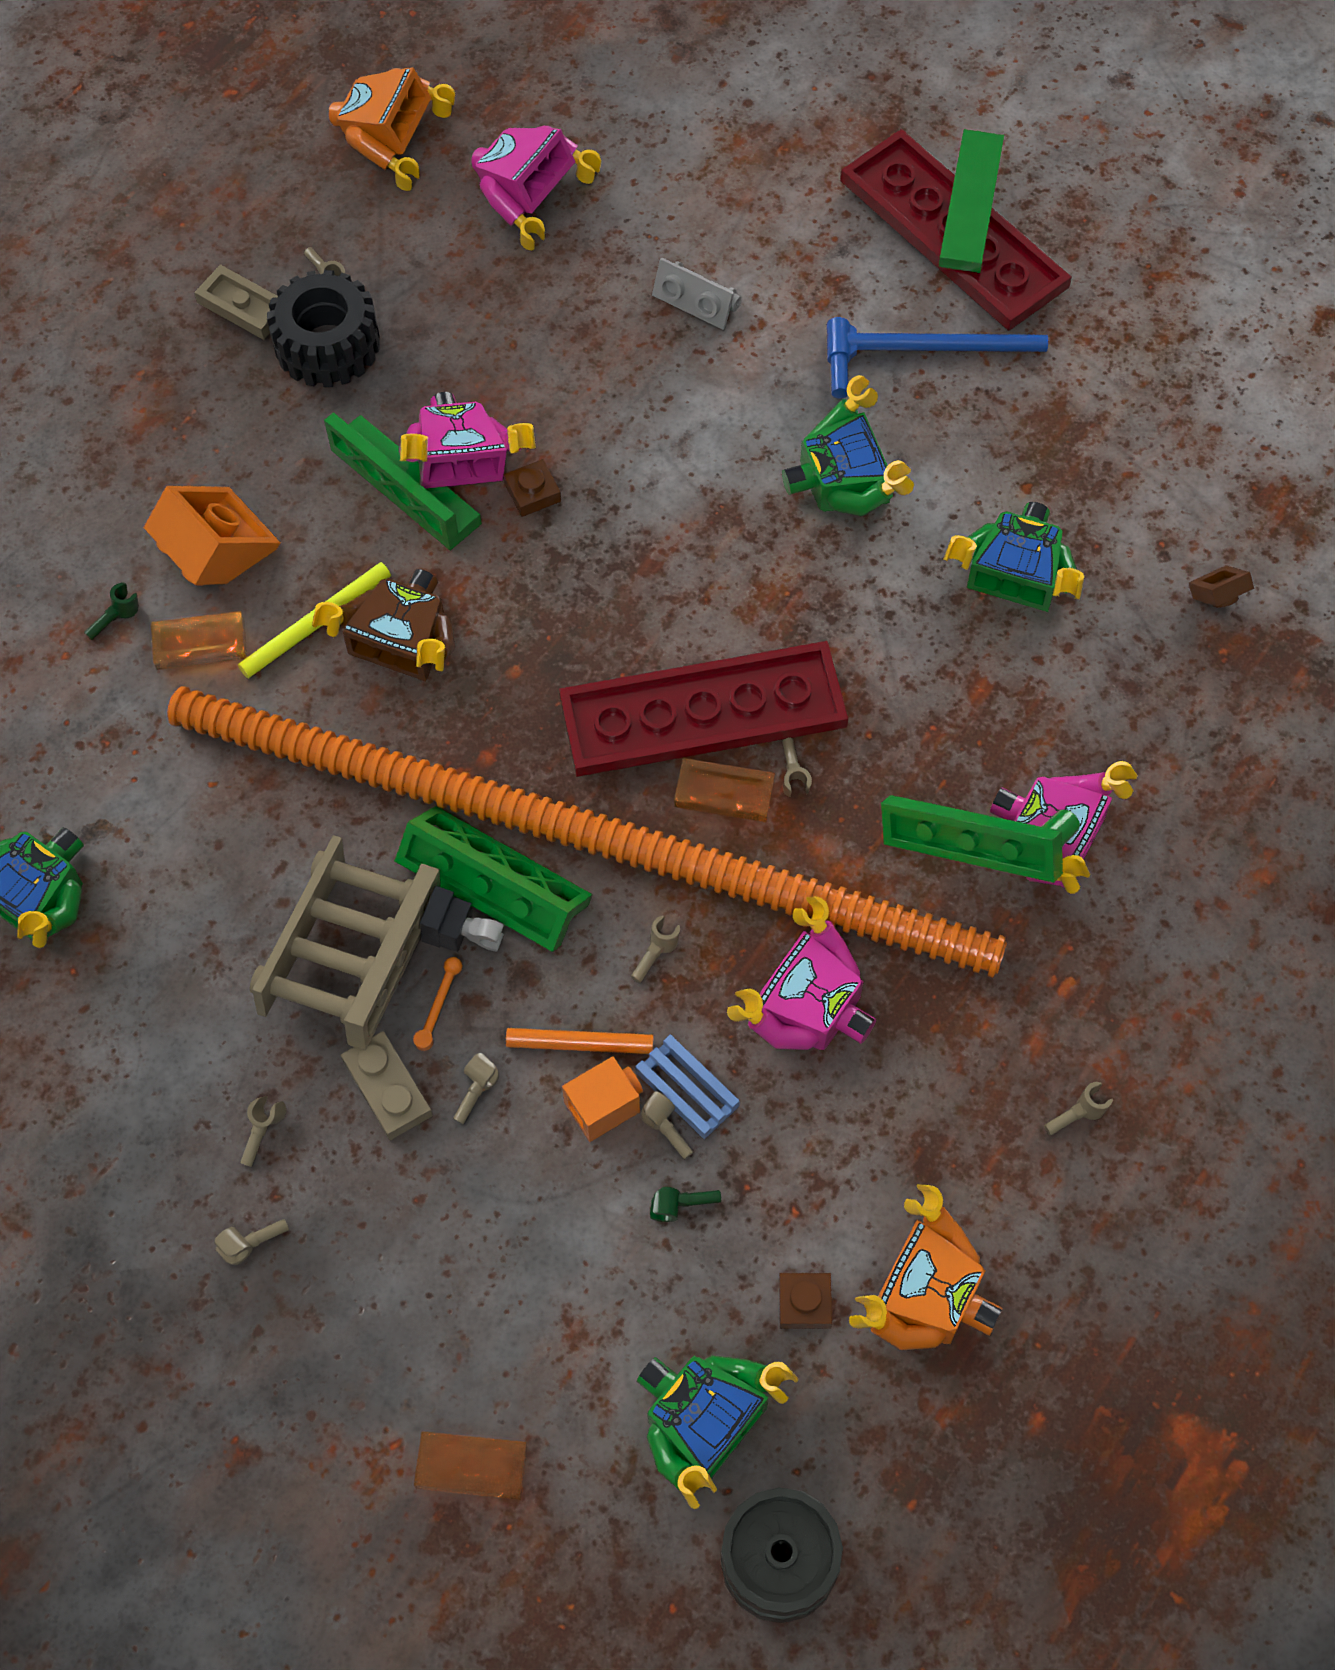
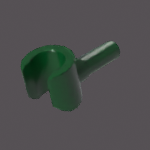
[84,583,139,640]
[650,1187,721,1222]

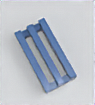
[635,1034,740,1139]

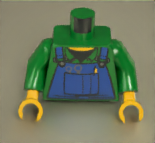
[782,375,914,517]
[944,502,1085,612]
[0,827,84,948]
[636,1355,799,1509]

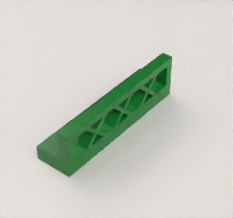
[324,412,482,551]
[394,806,593,952]

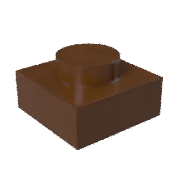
[503,459,561,517]
[1189,565,1254,608]
[779,1273,832,1329]

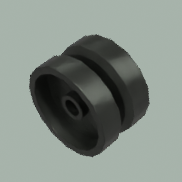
[721,1487,843,1623]

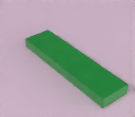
[939,129,1004,273]

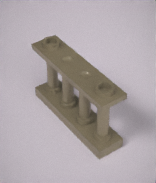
[250,835,441,1051]

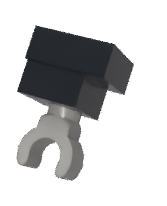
[420,886,504,952]

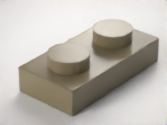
[194,265,278,340]
[340,1031,433,1141]

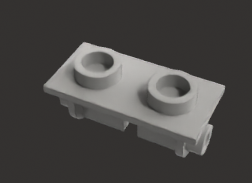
[652,258,742,330]

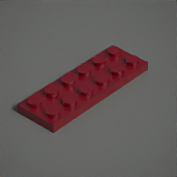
[840,129,1072,331]
[559,641,848,777]

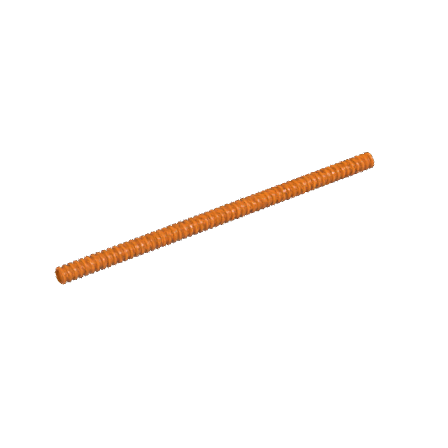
[167,686,1007,978]

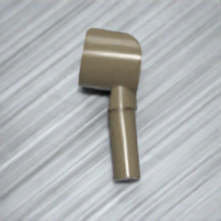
[304,247,345,276]
[782,738,812,797]
[631,916,680,983]
[453,1053,499,1125]
[1044,1082,1113,1136]
[641,1091,693,1160]
[240,1096,286,1167]
[215,1219,289,1265]

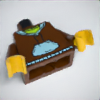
[312,569,455,682]

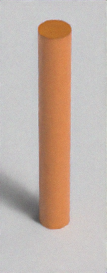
[506,1028,654,1054]

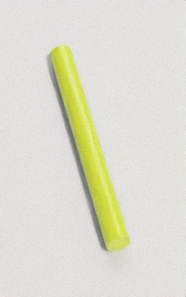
[238,562,391,679]

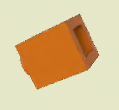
[562,1056,643,1142]

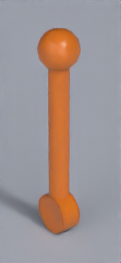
[413,957,463,1051]

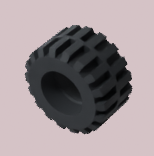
[267,270,380,387]

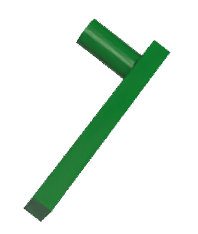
[881,795,1080,883]

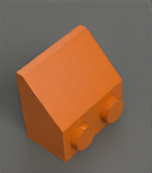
[143,486,281,586]

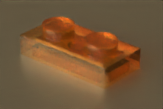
[151,611,247,670]
[674,758,775,822]
[414,1431,527,1500]

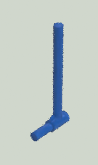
[826,317,1048,399]

